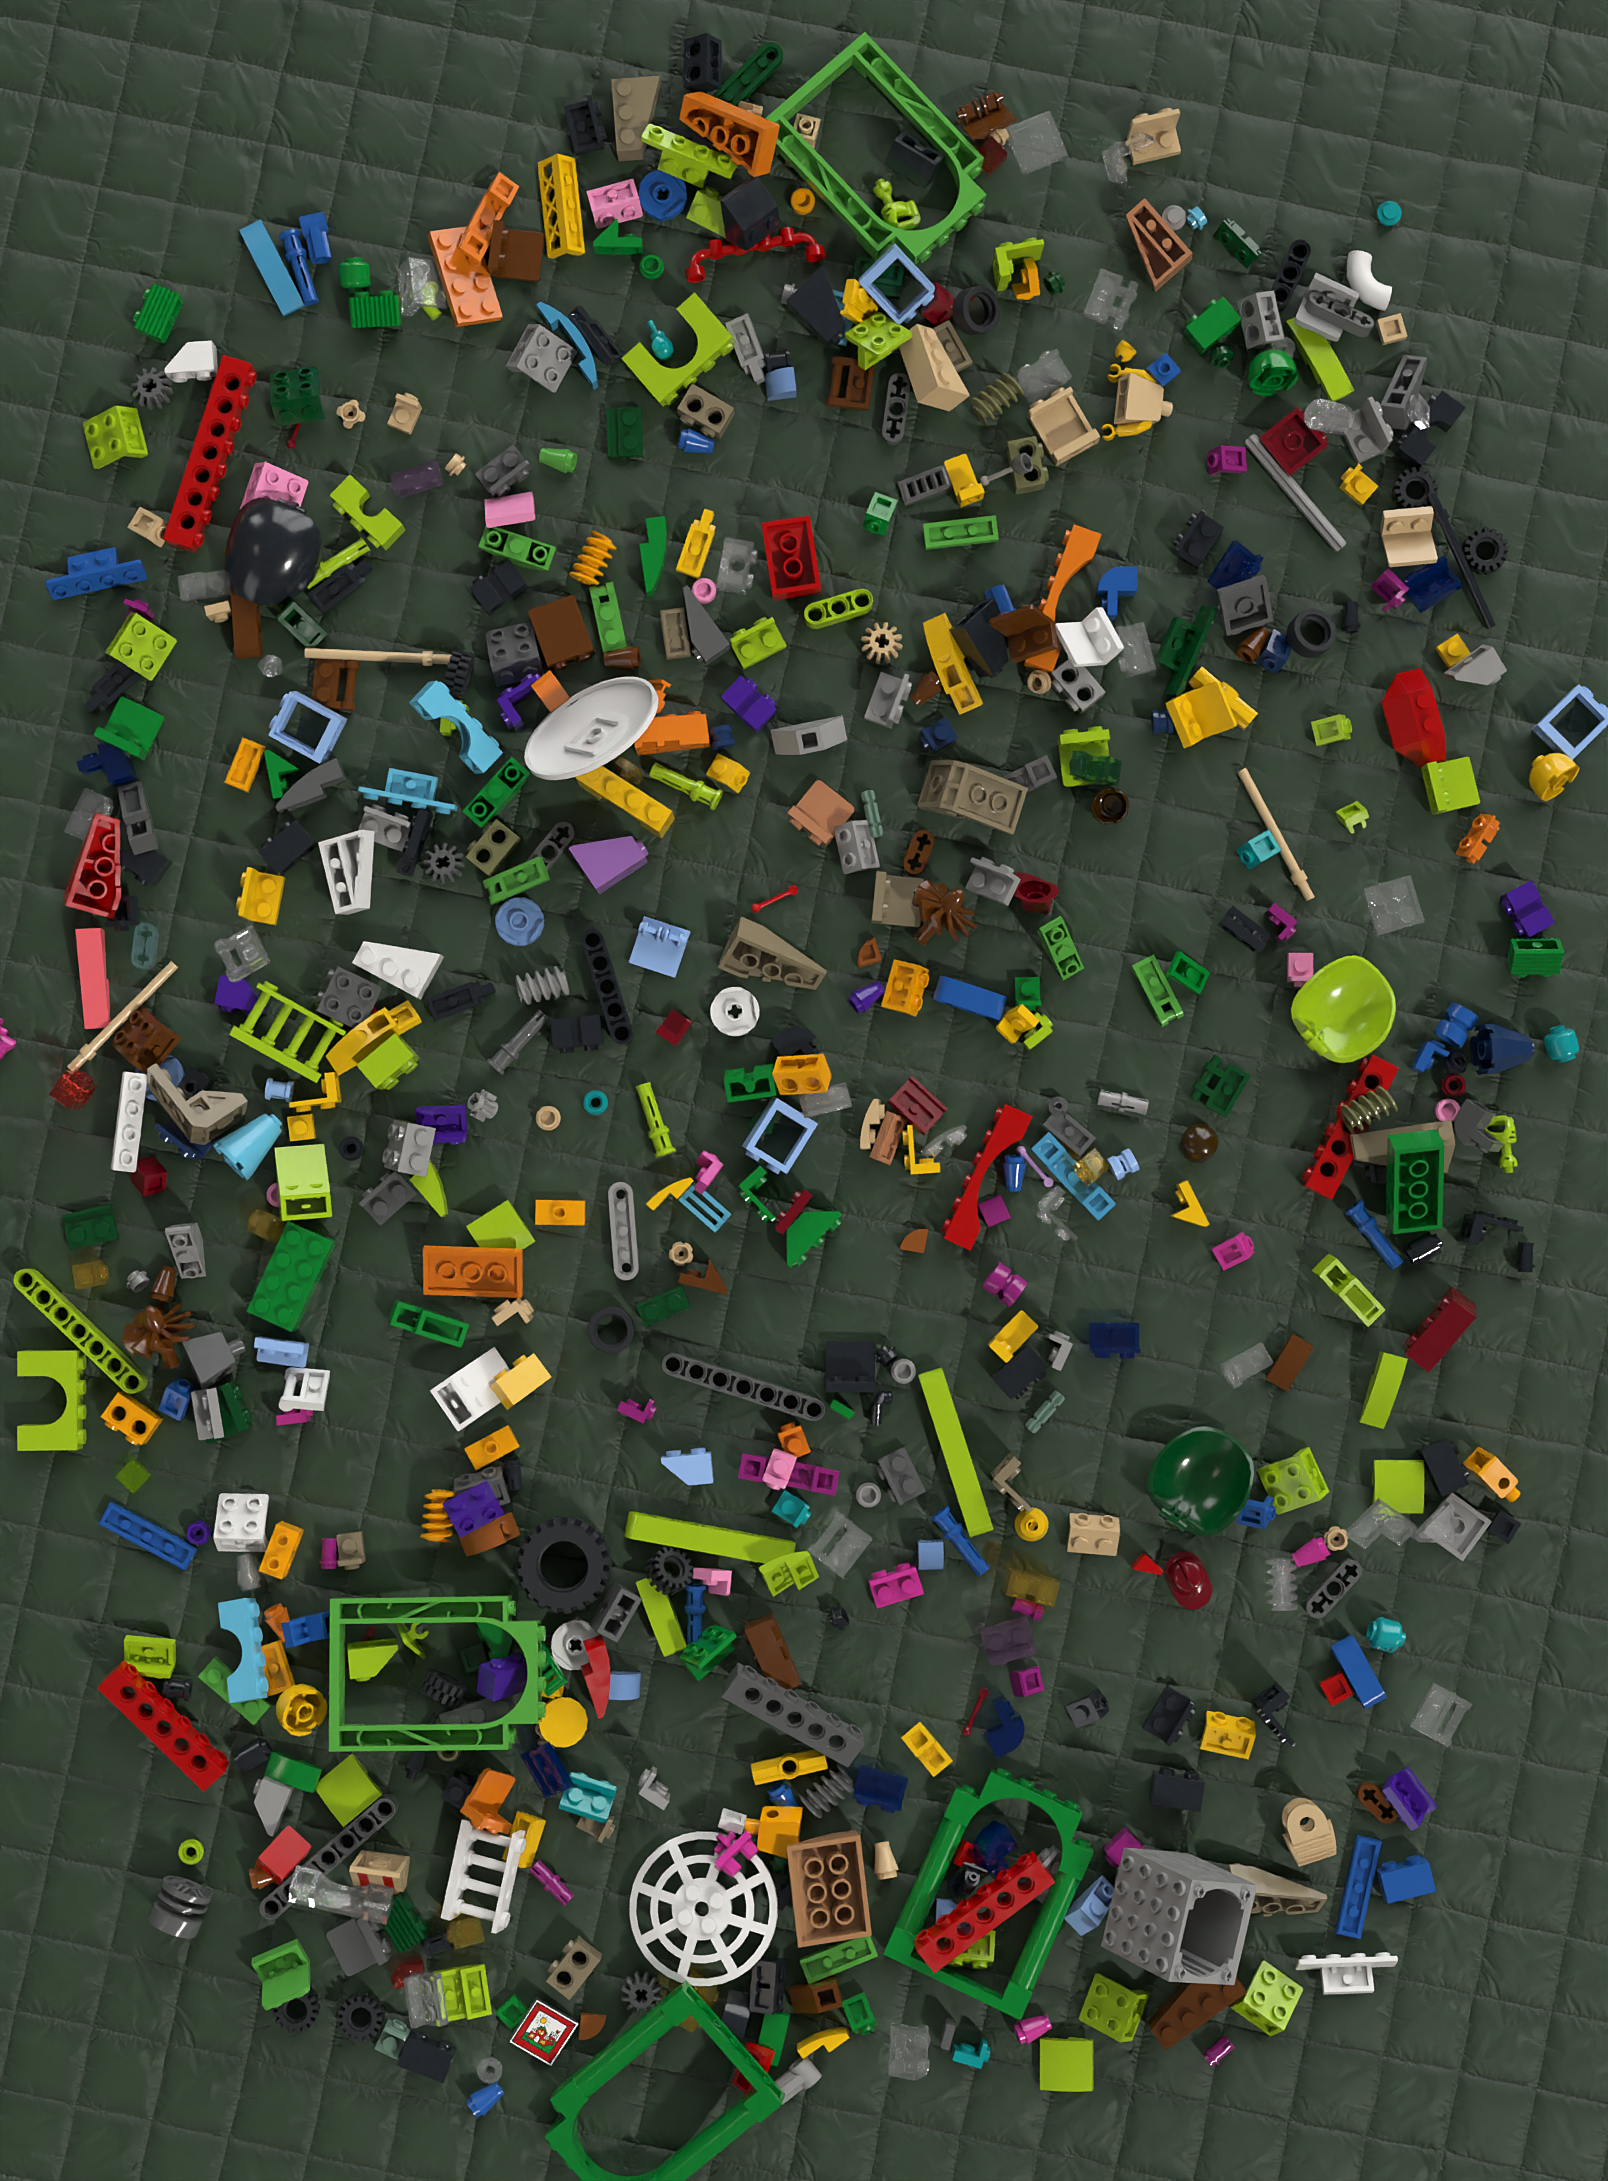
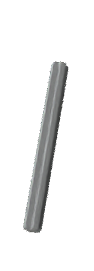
[1244,434,1346,552]

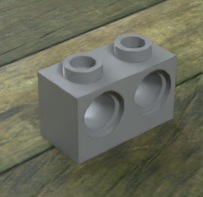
[1237,291,1284,349]
[1050,659,1105,715]

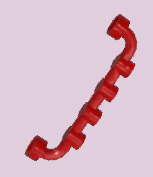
[685,227,825,283]

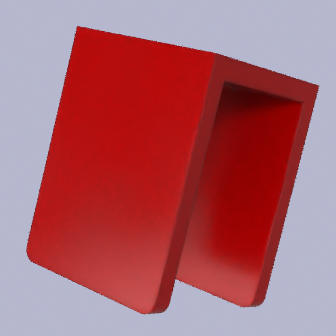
[256,1826,311,1885]

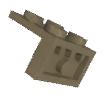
[871,871,924,927]
[990,1452,1033,1513]

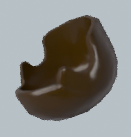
[1091,787,1130,825]
[1179,1123,1218,1163]

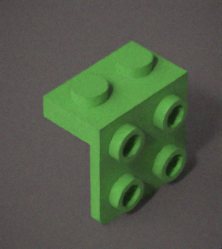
[252,1939,310,2010]

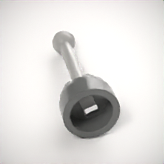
[980,453,1033,486]

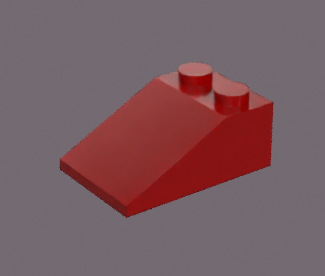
[761,515,821,601]

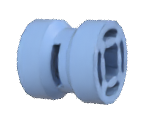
[1106,1148,1140,1181]

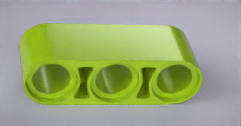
[804,589,873,629]

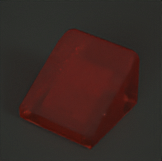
[978,136,1008,175]

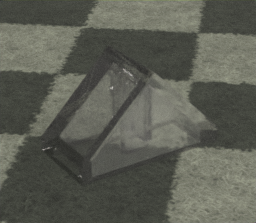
[1411,1501,1454,1542]

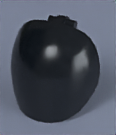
[224,498,323,606]

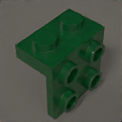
[270,367,325,427]
[190,1381,253,1444]

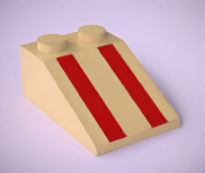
[349,1850,410,1894]

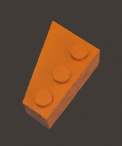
[634,711,710,756]

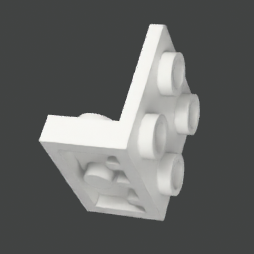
[1055,607,1124,667]
[213,1493,269,1552]

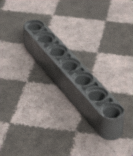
[662,1352,825,1421]
[260,1793,399,1920]

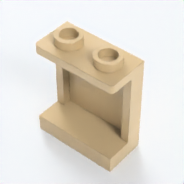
[1027,387,1100,466]

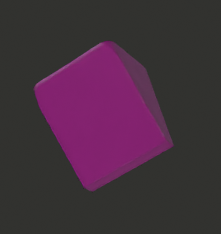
[978,1195,1011,1227]
[1009,1666,1044,1697]

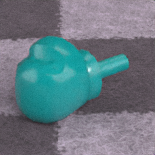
[647,320,674,361]

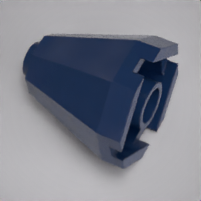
[1470,1024,1535,1075]

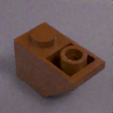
[788,1974,843,2013]

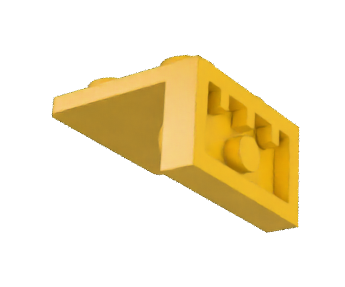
[1165,681,1237,748]
[236,867,285,925]

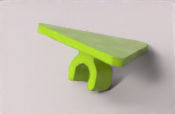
[396,1623,429,1659]

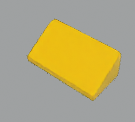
[502,1811,546,1868]

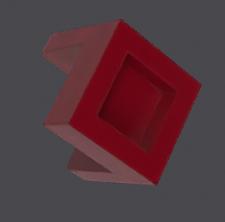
[920,282,954,326]
[655,1010,693,1047]
[130,1156,167,1197]

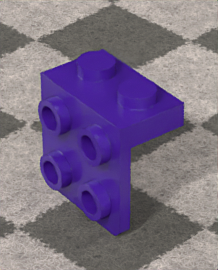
[497,674,540,733]

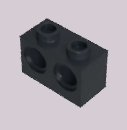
[683,33,722,93]
[749,1956,786,2014]

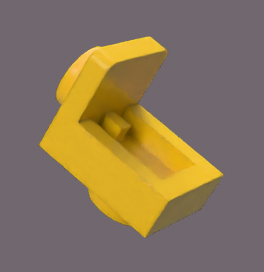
[706,754,750,793]

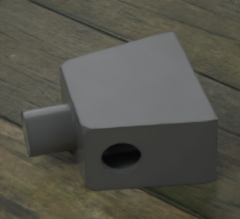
[182,1332,246,1390]

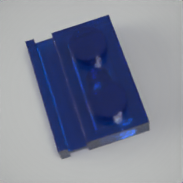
[521,1741,574,1799]

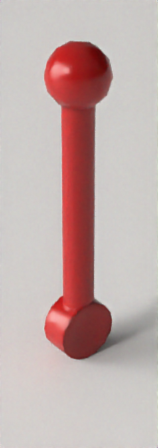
[751,885,798,913]

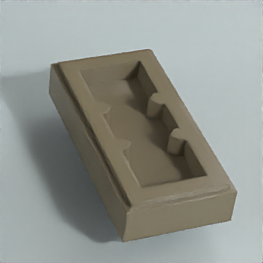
[660,607,691,660]

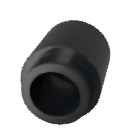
[1404,1232,1443,1266]
[233,1737,272,1772]

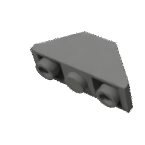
[771,715,847,755]
[165,1223,206,1279]

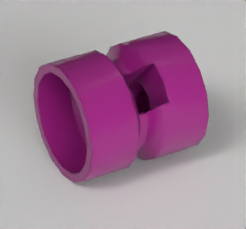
[981,1262,1028,1308]

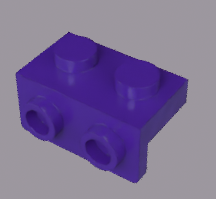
[416,1105,468,1145]
[443,1480,504,1537]
[1382,1767,1437,1831]

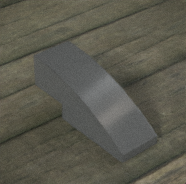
[276,758,347,814]
[117,781,158,855]

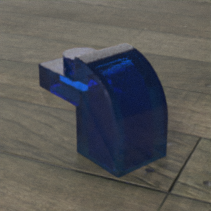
[77,744,137,786]
[985,1697,1025,1758]
[973,1820,1018,1879]

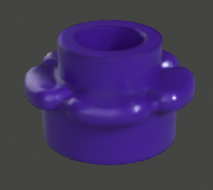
[187,1521,211,1545]

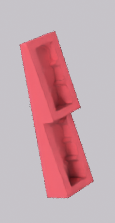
[75,928,110,1029]

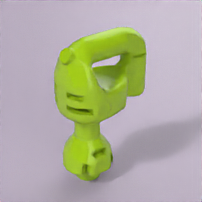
[873,179,921,230]
[1485,1115,1518,1173]

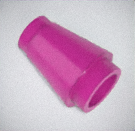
[1292,1537,1331,1567]
[1013,2014,1052,2045]

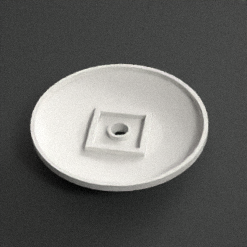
[524,677,658,780]

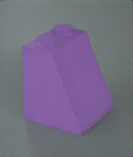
[569,836,648,895]

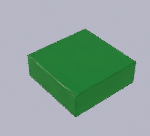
[829,1398,855,1420]
[495,1994,528,2031]

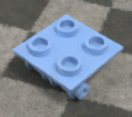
[629,916,691,978]

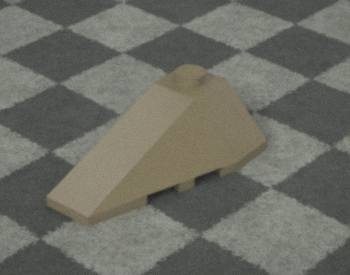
[717,917,827,990]
[1350,1120,1455,1173]
[1226,1864,1327,1917]

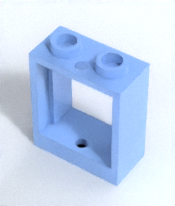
[859,244,935,324]
[1532,684,1608,760]
[269,691,347,763]
[742,1096,818,1174]

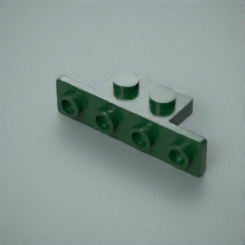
[1154,605,1218,697]

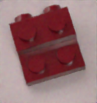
[1258,407,1328,477]

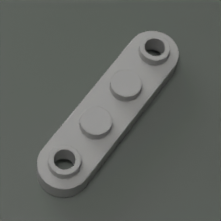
[608,1182,639,1280]

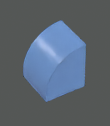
[765,367,796,401]
[918,1539,944,1570]
[609,1671,641,1700]

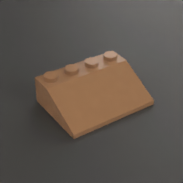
[786,1830,872,1948]

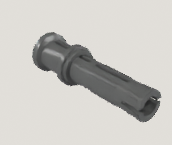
[486,1009,550,1076]

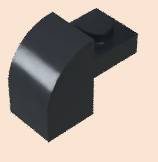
[770,1027,822,1057]
[721,1989,750,2043]

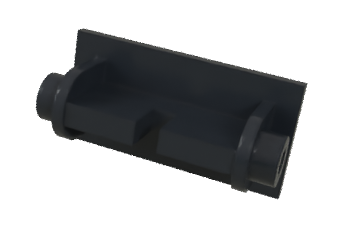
[947,1862,987,1904]

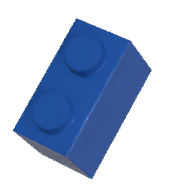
[1376,1855,1436,1903]

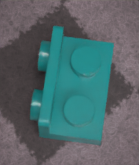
[559,1772,617,1824]

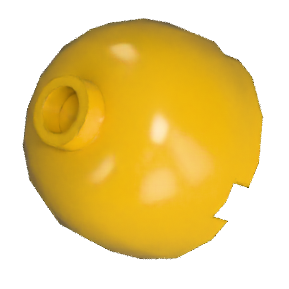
[1529,753,1580,801]
[276,1684,327,1736]

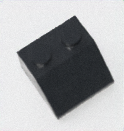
[720,176,780,251]

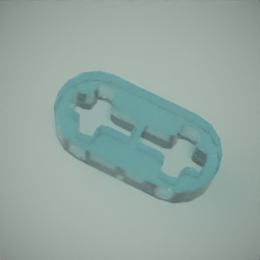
[131,923,159,970]

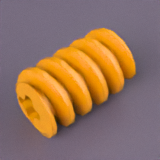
[569,530,617,585]
[420,1489,456,1542]

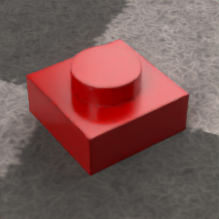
[1319,1671,1354,1706]
[952,1840,987,1867]

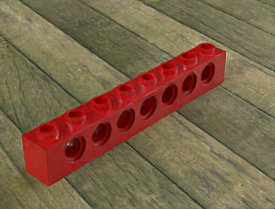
[163,355,257,553]

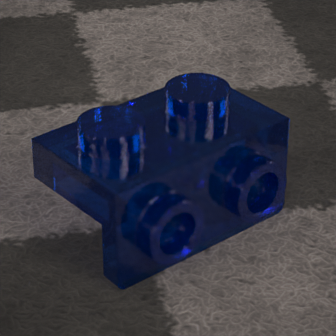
[1207,541,1264,589]
[1403,555,1462,613]
[1089,1322,1141,1358]
[853,1765,908,1813]

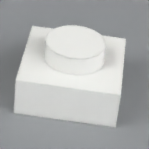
[718,1808,747,1835]

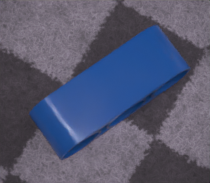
[932,976,1007,1021]
[1330,1634,1387,1709]

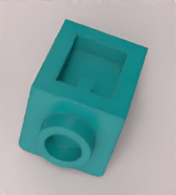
[1237,830,1281,870]
[772,1489,811,1528]
[951,2038,991,2069]

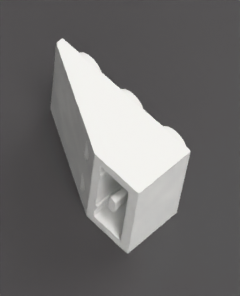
[430,1347,510,1431]

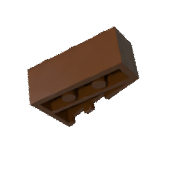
[743,1612,801,1690]

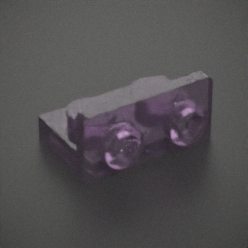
[391,460,445,499]
[980,1616,1038,1666]

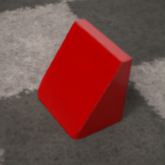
[1131,1553,1163,1575]

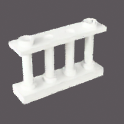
[441,1817,526,1934]

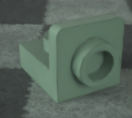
[375,2019,411,2060]

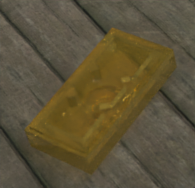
[615,757,643,785]

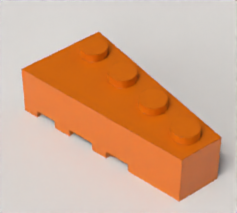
[679,91,780,177]

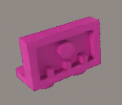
[868,1562,924,1609]

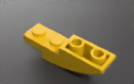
[923,613,983,715]
[326,1000,421,1076]

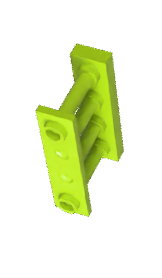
[229,981,346,1083]

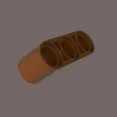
[231,590,263,659]

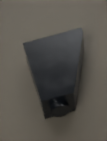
[787,266,845,349]
[949,599,1009,678]

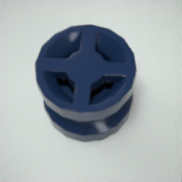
[1151,709,1174,735]
[708,725,736,750]

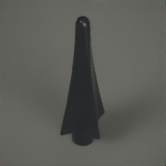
[405,1713,437,1780]

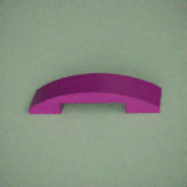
[738,1453,840,1496]

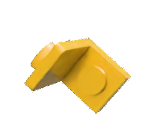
[944,454,985,508]
[289,1072,342,1112]
[902,1125,940,1175]
[987,1310,1038,1363]

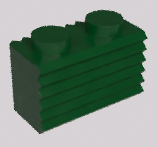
[636,1285,691,1327]
[373,1892,428,1954]

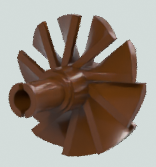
[912,880,977,945]
[121,1304,195,1369]

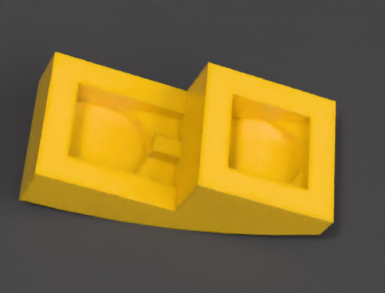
[646,1178,694,1211]
[901,1722,953,1777]
[797,2027,849,2059]

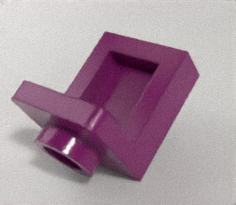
[1370,568,1409,613]

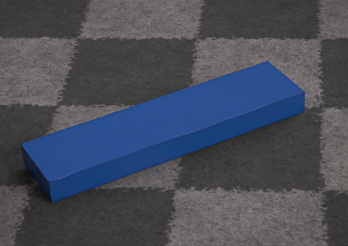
[98,1502,198,1570]
[1335,1834,1382,1939]

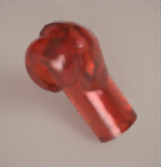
[391,1960,425,1989]

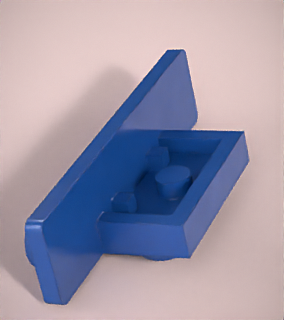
[45,547,147,600]

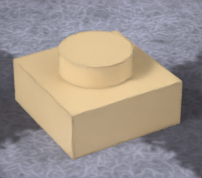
[1376,313,1407,345]
[204,601,232,622]

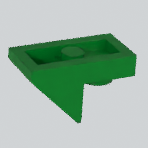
[593,219,643,255]
[264,750,301,802]
[1165,951,1210,994]

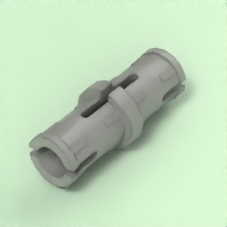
[1097,1089,1149,1115]

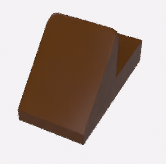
[678,1259,728,1294]

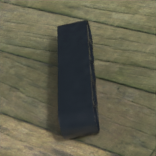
[581,929,634,1046]

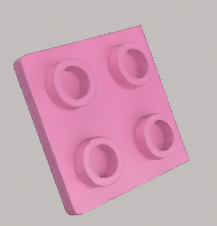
[240,462,308,509]

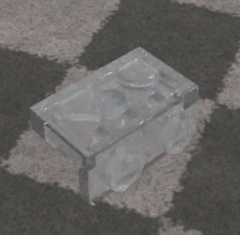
[1115,622,1156,678]
[798,1082,852,1118]
[889,2023,930,2081]

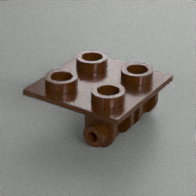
[956,91,1017,140]

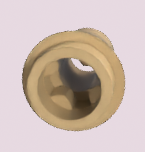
[874,1841,899,1880]

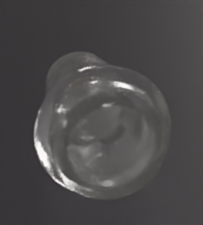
[236,1553,262,1592]

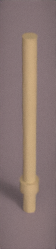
[305,648,452,666]
[1237,768,1315,901]
[67,961,178,1073]

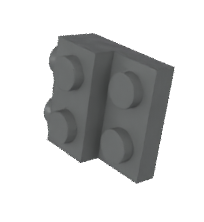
[1217,575,1273,636]

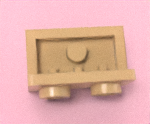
[492,1298,534,1326]
[1067,1513,1120,1556]

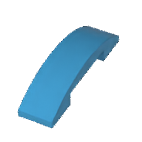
[239,219,305,316]
[536,302,598,390]
[1031,1132,1116,1221]

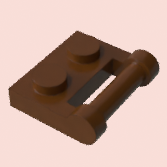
[825,356,875,412]
[312,658,360,711]

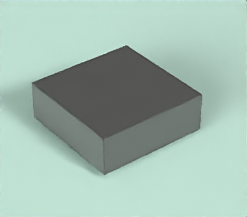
[939,2017,956,2050]

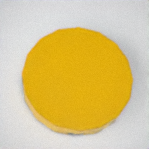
[537,1697,588,1747]

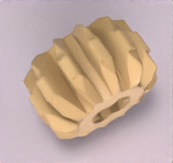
[861,622,902,664]

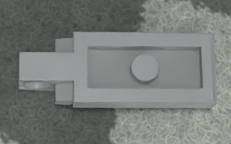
[725,313,767,385]

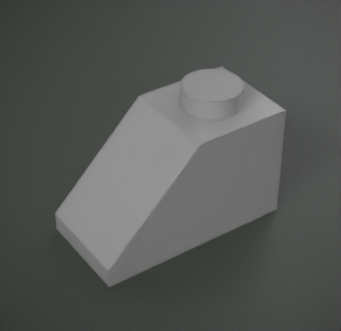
[1444,644,1507,685]
[253,1776,294,1837]

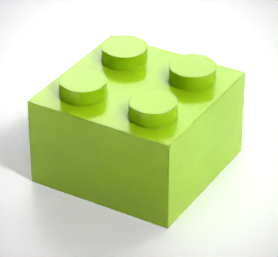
[357,1033,420,1090]

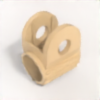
[1282,1798,1336,1867]

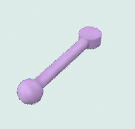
[1016,1146,1053,1187]

